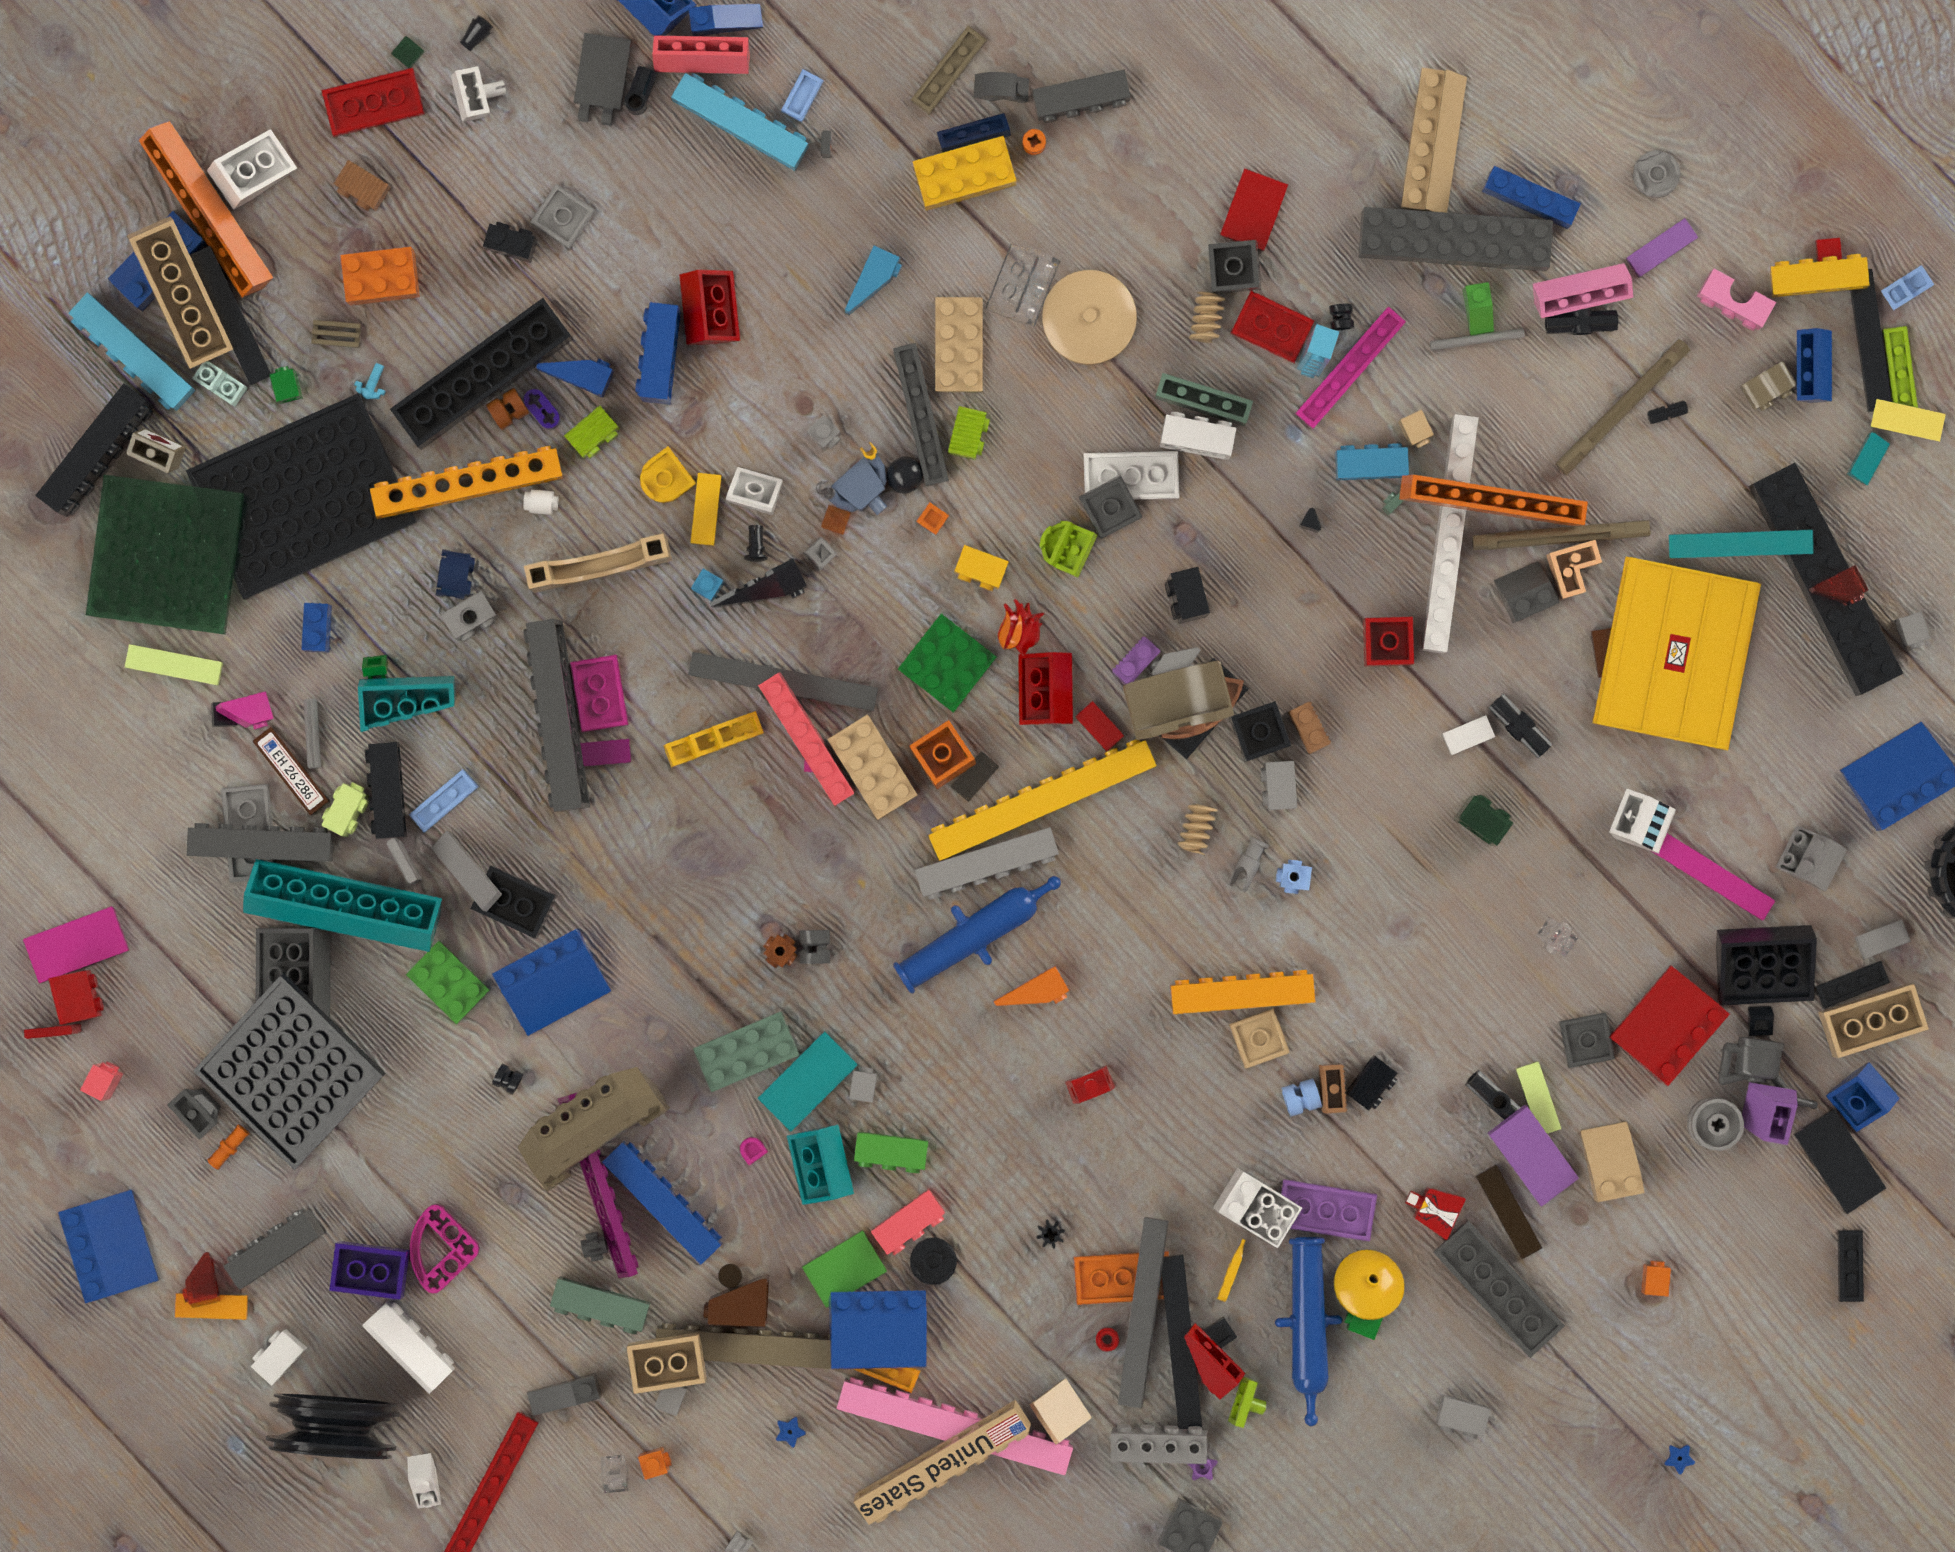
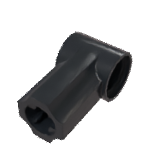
[624,66,658,115]

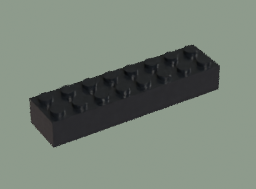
[390,298,573,450]

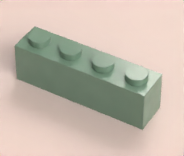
[1155,373,1253,427]
[550,1277,651,1334]

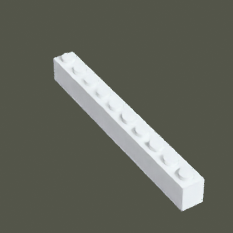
[1421,414,1479,654]

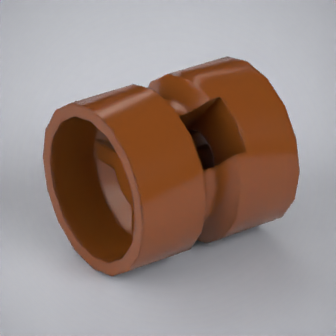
[485,387,530,430]

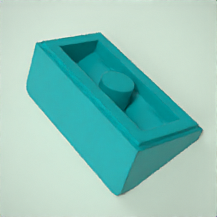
[1847,432,1890,485]

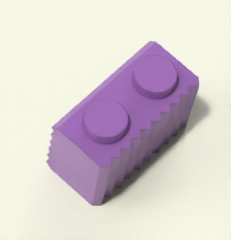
[1112,637,1161,684]

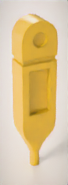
[1217,1239,1246,1302]

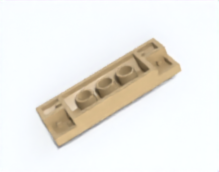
[1401,67,1467,213]

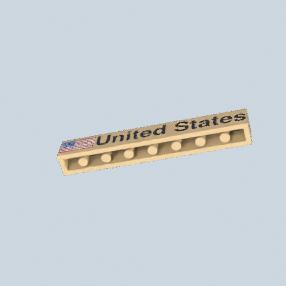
[853,1400,1031,1525]

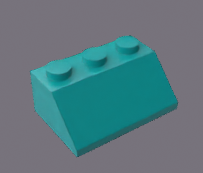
[787,1124,854,1205]

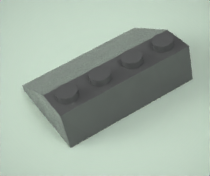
[255,928,331,1018]

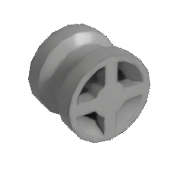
[724,1531,753,1552]

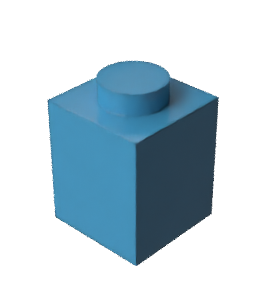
[691,568,725,602]

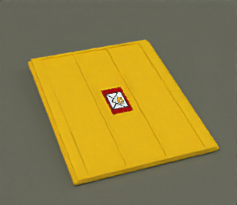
[1592,557,1761,751]

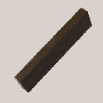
[1475,1164,1542,1259]

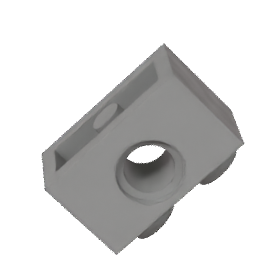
[441,591,498,642]

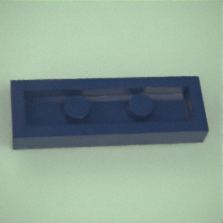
[937,113,1011,153]

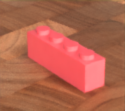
[652,36,750,74]

